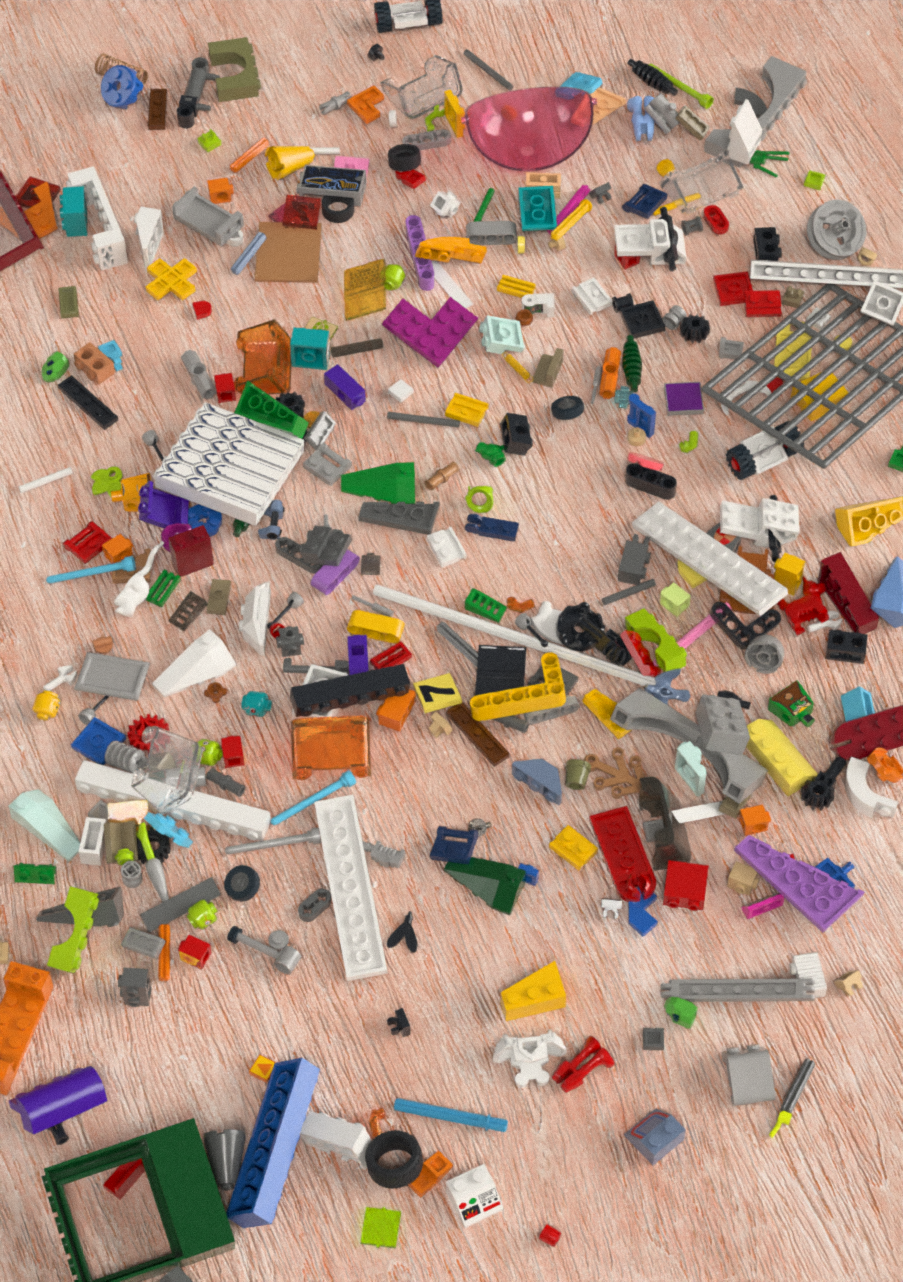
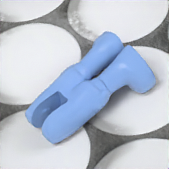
[627,96,655,141]

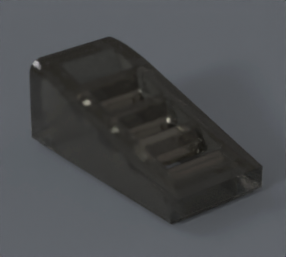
[168,591,208,631]

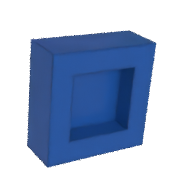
[518,863,539,886]

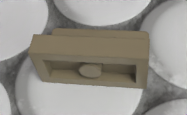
[532,348,564,388]
[104,821,138,864]

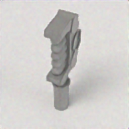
[362,841,406,868]

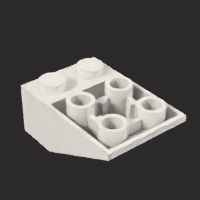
[727,99,762,165]

